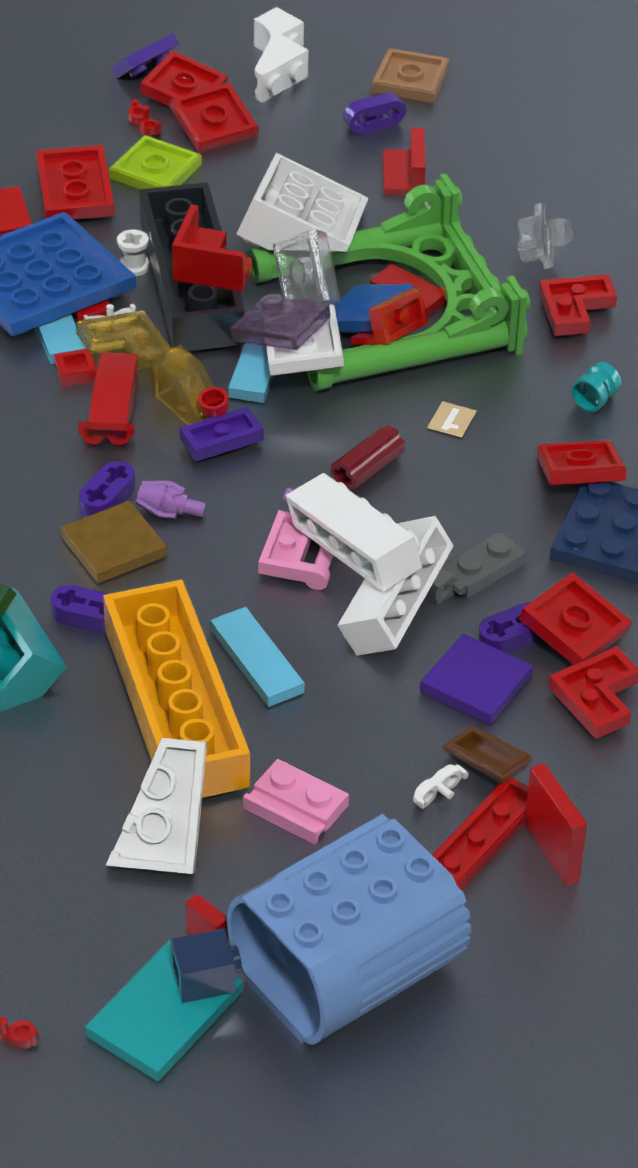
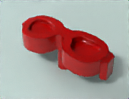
[128,99,162,136]
[78,421,135,446]
[0,1017,39,1049]

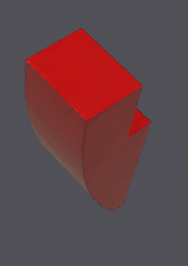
[89,352,139,431]

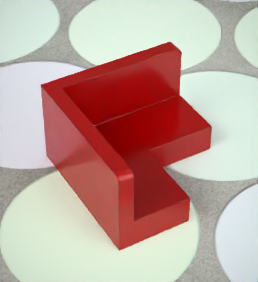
[172,204,252,292]

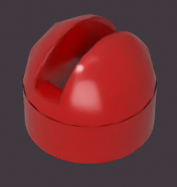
[198,387,229,419]

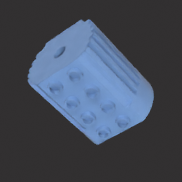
[227,814,471,1045]

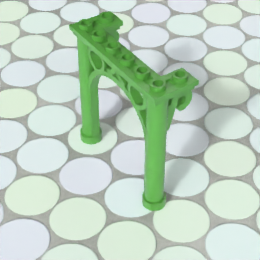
[248,173,530,392]

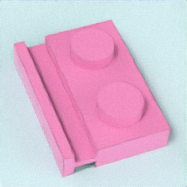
[243,759,349,845]

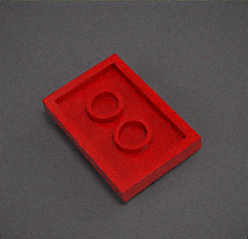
[36,145,115,219]

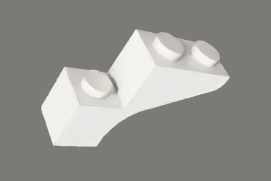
[254,7,308,103]

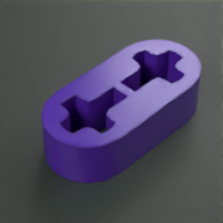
[343,92,407,134]
[79,461,135,517]
[50,585,108,633]
[478,602,542,653]

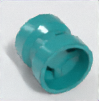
[571,362,622,412]

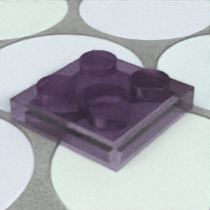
[231,294,331,350]

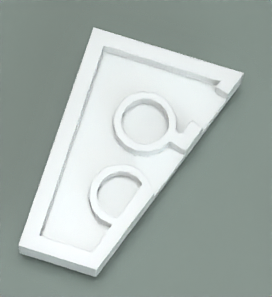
[106,738,208,874]

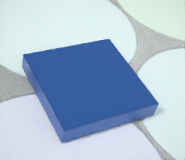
[334,284,414,333]

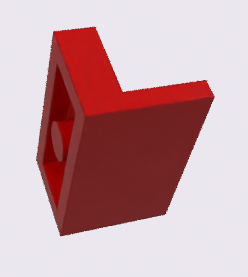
[383,128,426,195]
[350,289,428,345]

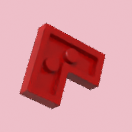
[539,274,617,336]
[548,646,638,739]

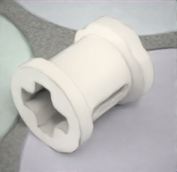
[117,229,150,277]

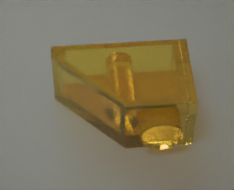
[150,345,213,425]

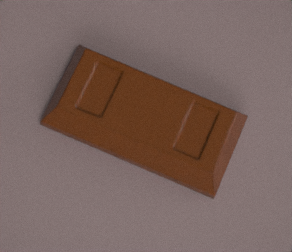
[443,725,532,784]

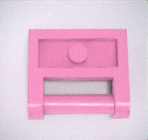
[258,510,334,590]

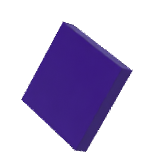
[420,633,533,725]

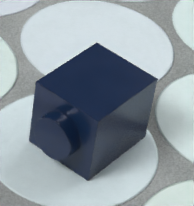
[170,929,242,1003]

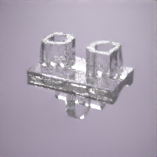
[517,203,574,269]

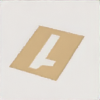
[427,401,477,438]

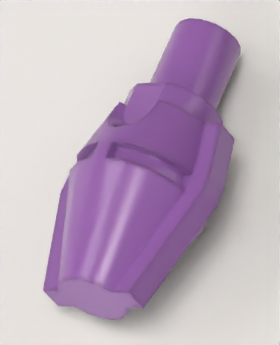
[136,481,206,519]

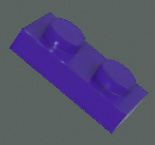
[111,33,179,78]
[179,407,264,462]

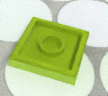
[109,135,202,189]

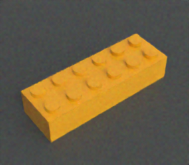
[103,579,250,798]

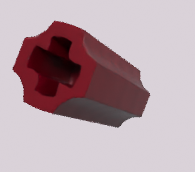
[330,425,405,491]

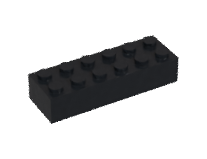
[139,182,245,353]

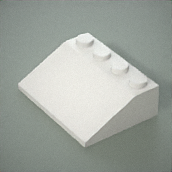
[236,153,368,251]

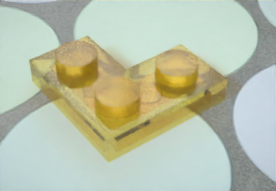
[76,310,173,369]

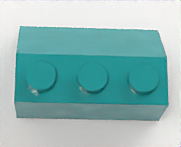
[0,587,67,712]

